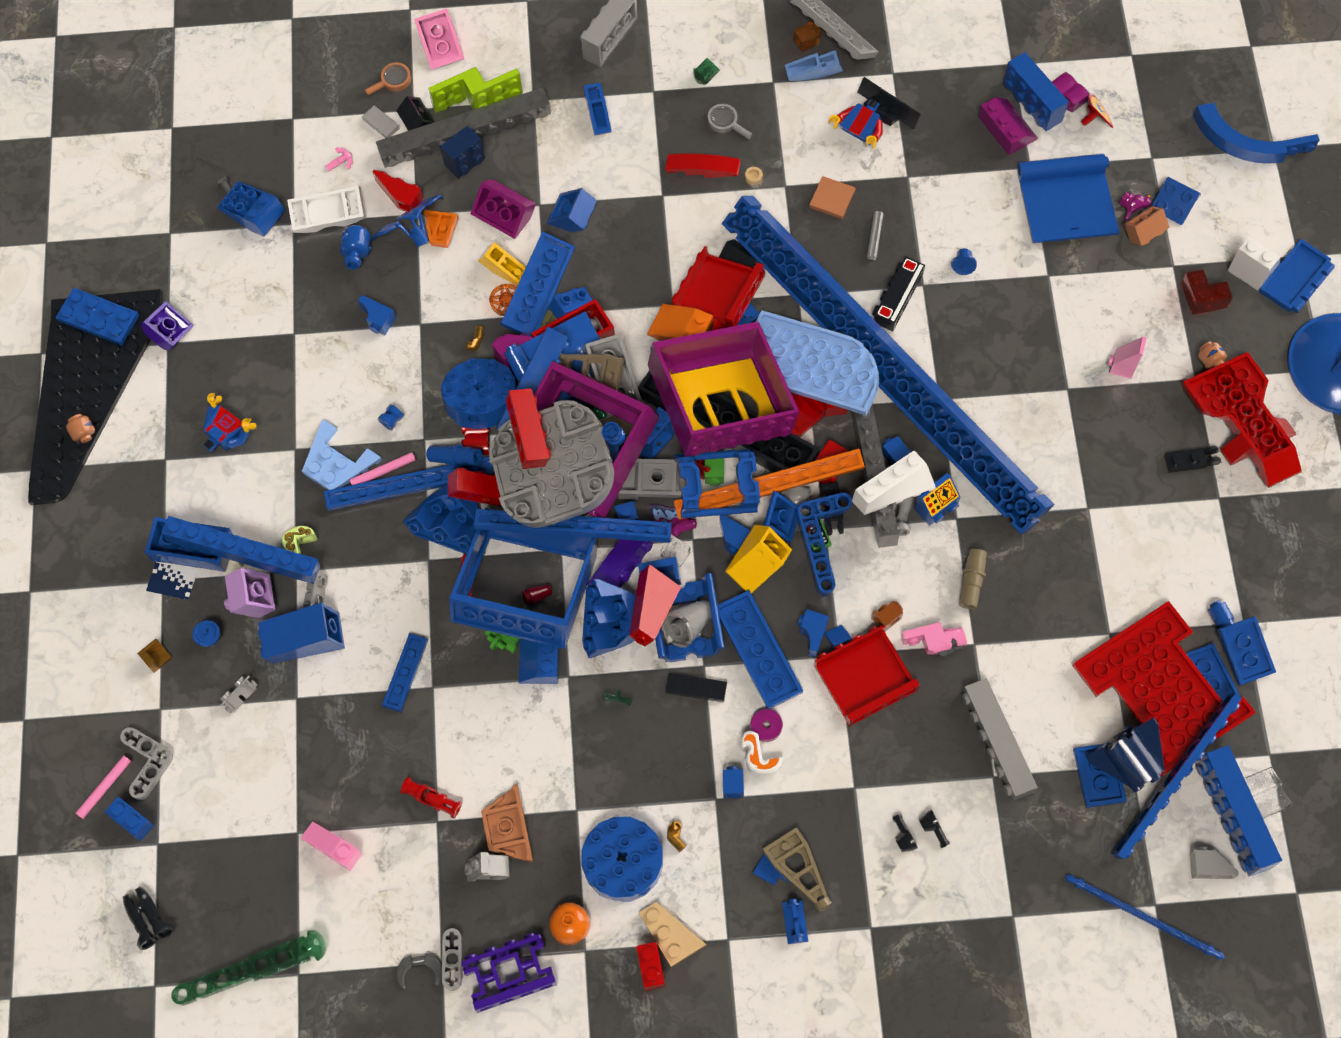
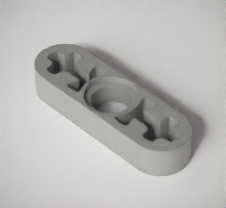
[442,928,462,991]

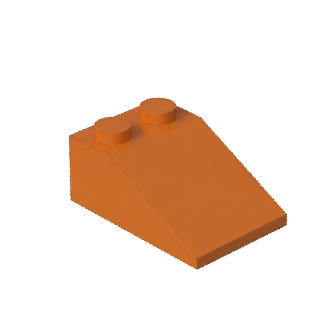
[647,304,713,341]

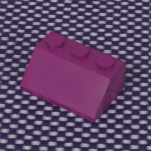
[978,97,1038,156]
[470,179,536,239]

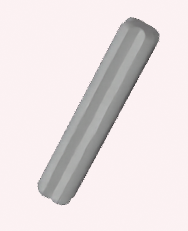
[867,211,883,261]

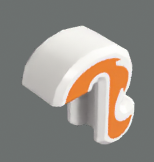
[740,731,783,777]

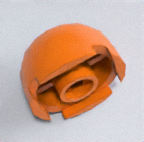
[549,903,590,945]

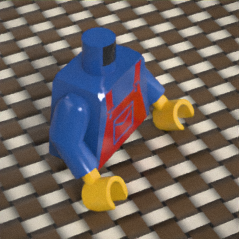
[203,393,256,453]

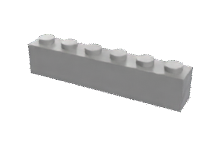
[962,678,1038,801]

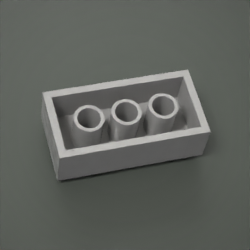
[580,0,638,67]
[583,333,642,417]

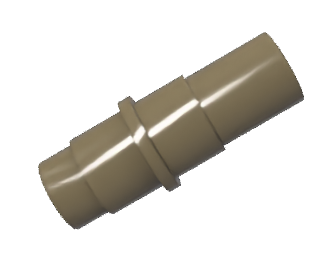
[959,549,987,609]

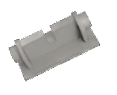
[303,571,327,607]
[220,676,258,714]

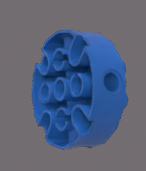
[441,358,516,429]
[581,817,663,902]

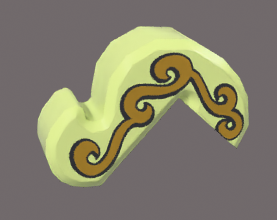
[281,526,318,554]

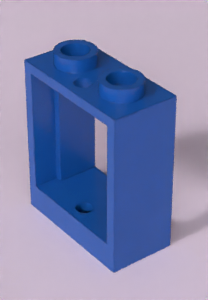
[640,407,675,459]

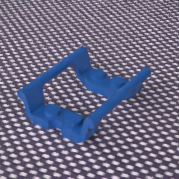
[674,449,760,519]
[655,573,725,662]

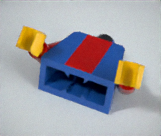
[828,99,883,149]

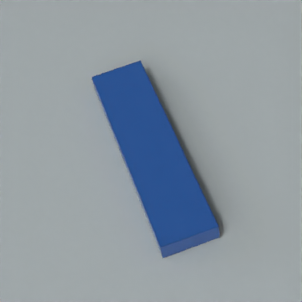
[382,633,428,713]

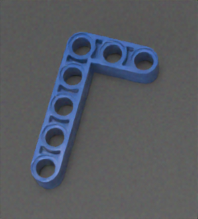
[796,493,852,596]

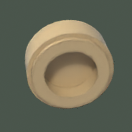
[745,167,763,185]

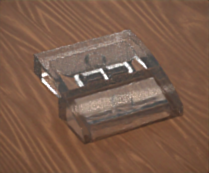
[1244,767,1292,819]

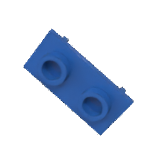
[782,899,809,944]

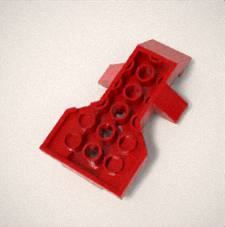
[1182,352,1302,488]

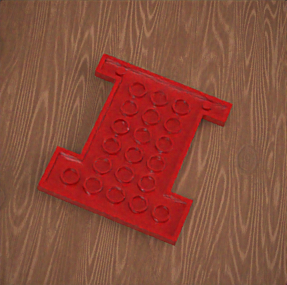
[1072,601,1256,776]

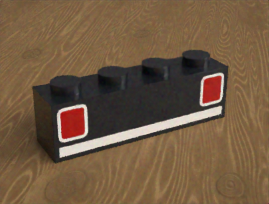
[872,256,925,332]

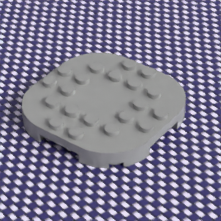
[489,400,614,528]

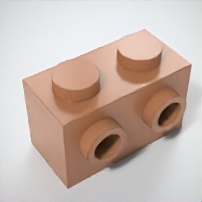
[1124,206,1170,246]

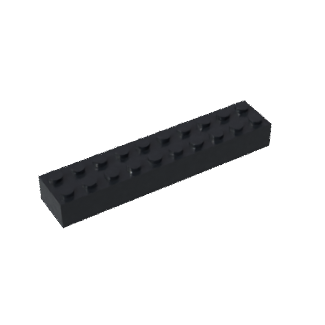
[638,370,819,473]

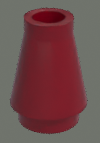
[522,584,552,606]

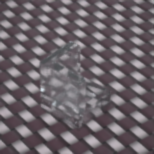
[660,535,690,567]

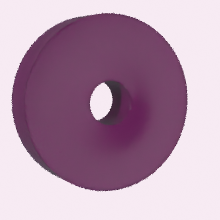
[751,709,783,742]

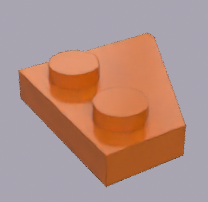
[424,210,458,248]

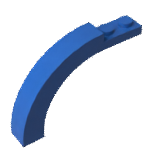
[1193,103,1320,164]

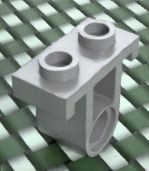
[464,852,510,882]

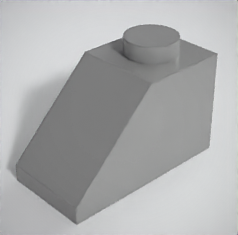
[1190,847,1239,879]

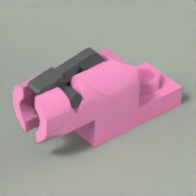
[901,622,967,657]

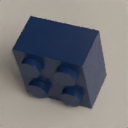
[440,125,485,179]

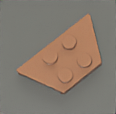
[481,785,533,862]

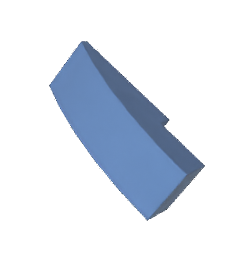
[785,50,843,81]

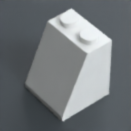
[1228,237,1280,291]

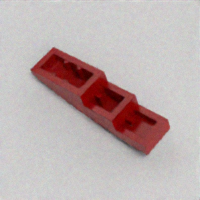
[665,153,741,178]

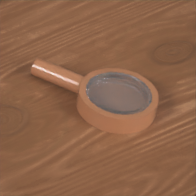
[365,62,411,96]

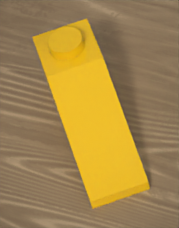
[478,242,526,286]

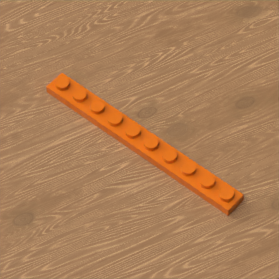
[674,449,865,521]

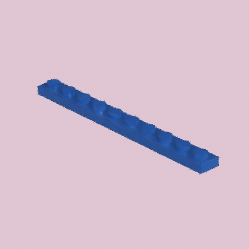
[324,456,495,511]
[474,509,671,543]
[1111,693,1242,859]

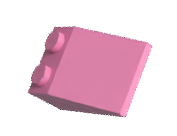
[414,8,464,70]

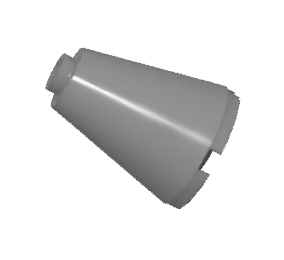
[662,600,712,648]

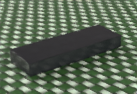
[665,673,727,703]

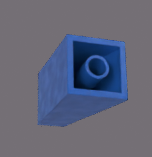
[258,602,345,664]

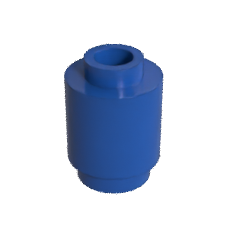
[1208,600,1235,628]

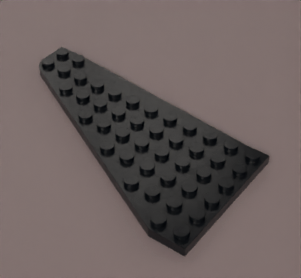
[28,289,162,505]

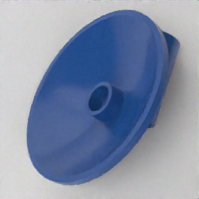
[1287,313,1341,415]

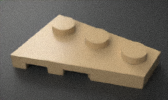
[639,902,706,967]

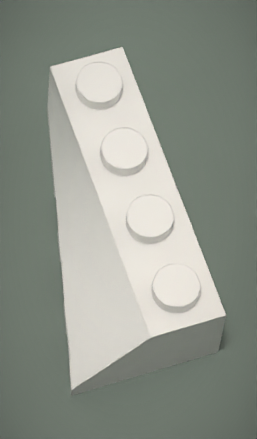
[852,451,936,515]

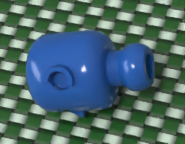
[340,225,372,270]

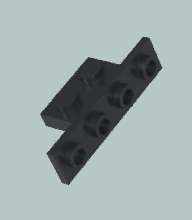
[857,77,921,129]

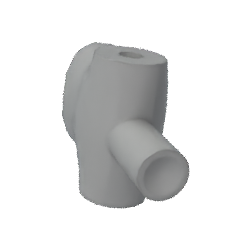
[779,486,811,506]

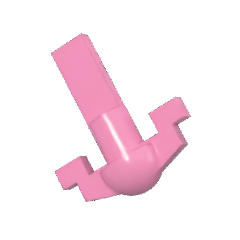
[325,147,353,171]

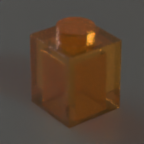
[793,21,821,53]

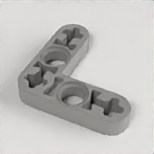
[120,727,173,801]

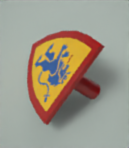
[1081,94,1113,128]

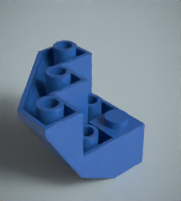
[403,483,479,553]
[582,579,635,658]

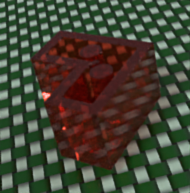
[1181,269,1233,315]

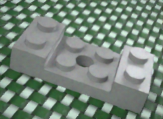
[618,459,696,500]

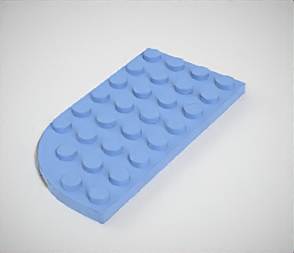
[753,310,879,416]

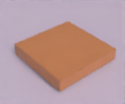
[809,176,856,220]

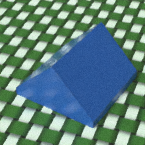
[763,491,798,543]

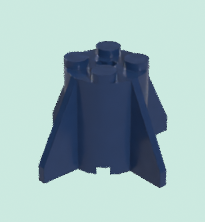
[1085,717,1165,792]

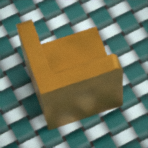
[137,639,172,673]

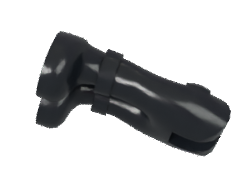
[123,886,175,950]

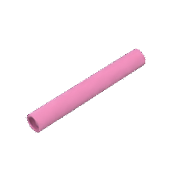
[350,452,416,485]
[76,755,131,819]

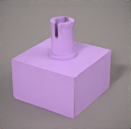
[224,568,275,618]

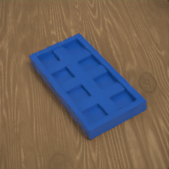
[56,287,140,346]

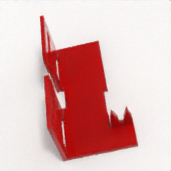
[695,460,711,480]

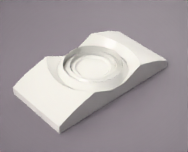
[287,186,364,233]

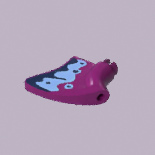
[649,504,697,539]

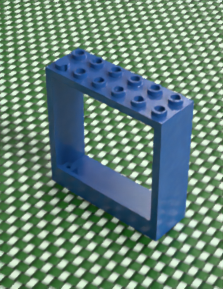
[449,508,597,649]

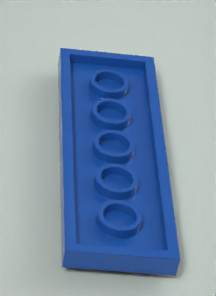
[500,231,575,336]
[718,590,803,709]

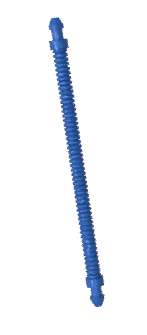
[1065,875,1224,960]

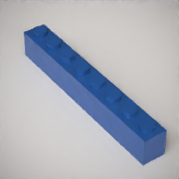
[161,516,320,584]

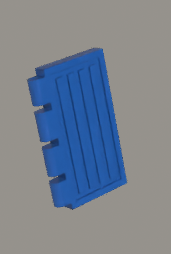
[1258,239,1335,313]

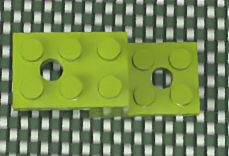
[428,67,523,113]

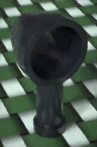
[919,810,950,848]
[892,814,918,852]

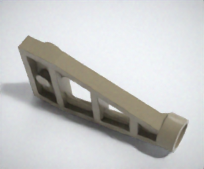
[558,353,624,391]
[762,827,833,913]

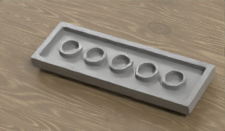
[790,0,879,60]

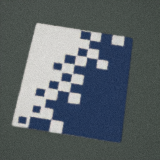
[146,562,199,600]

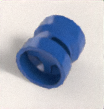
[377,404,404,430]
[601,422,626,446]

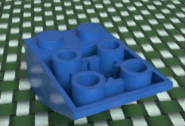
[217,181,285,237]

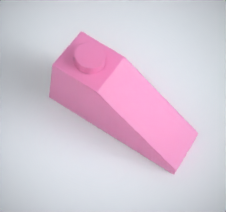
[1108,337,1147,379]
[301,821,362,871]

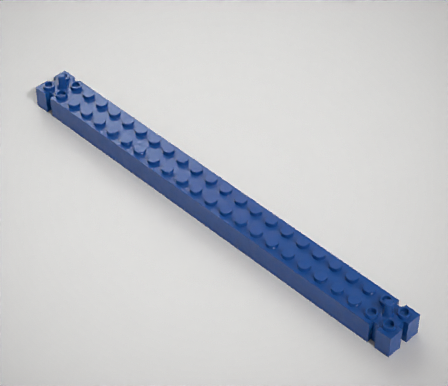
[722,196,1055,534]

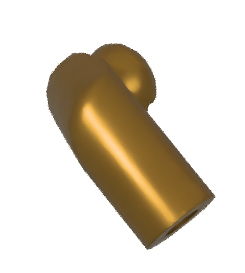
[466,326,484,352]
[667,821,687,853]

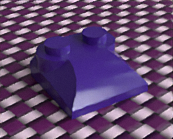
[141,301,194,350]

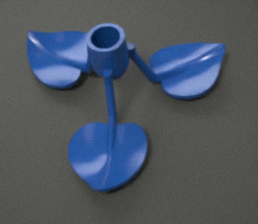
[372,195,443,247]

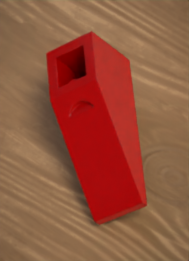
[372,170,423,212]

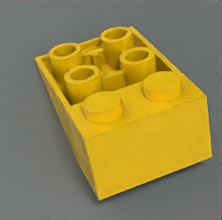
[725,525,792,593]

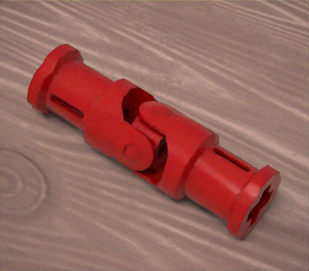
[400,777,462,819]

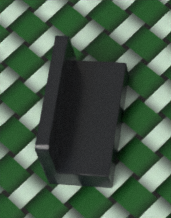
[396,96,434,131]
[719,239,759,268]

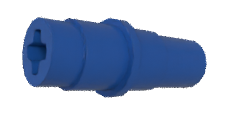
[426,444,483,467]

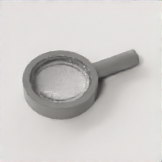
[708,104,752,139]

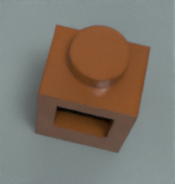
[871,601,903,632]

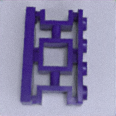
[461,933,557,1013]

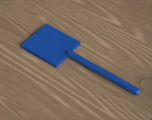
[753,854,820,899]

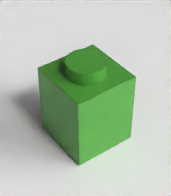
[705,458,724,486]

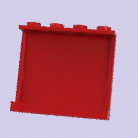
[672,246,765,328]
[814,625,920,727]

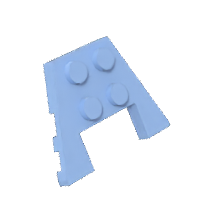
[302,419,382,490]

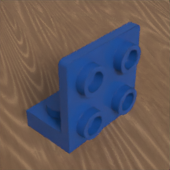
[1152,177,1201,225]

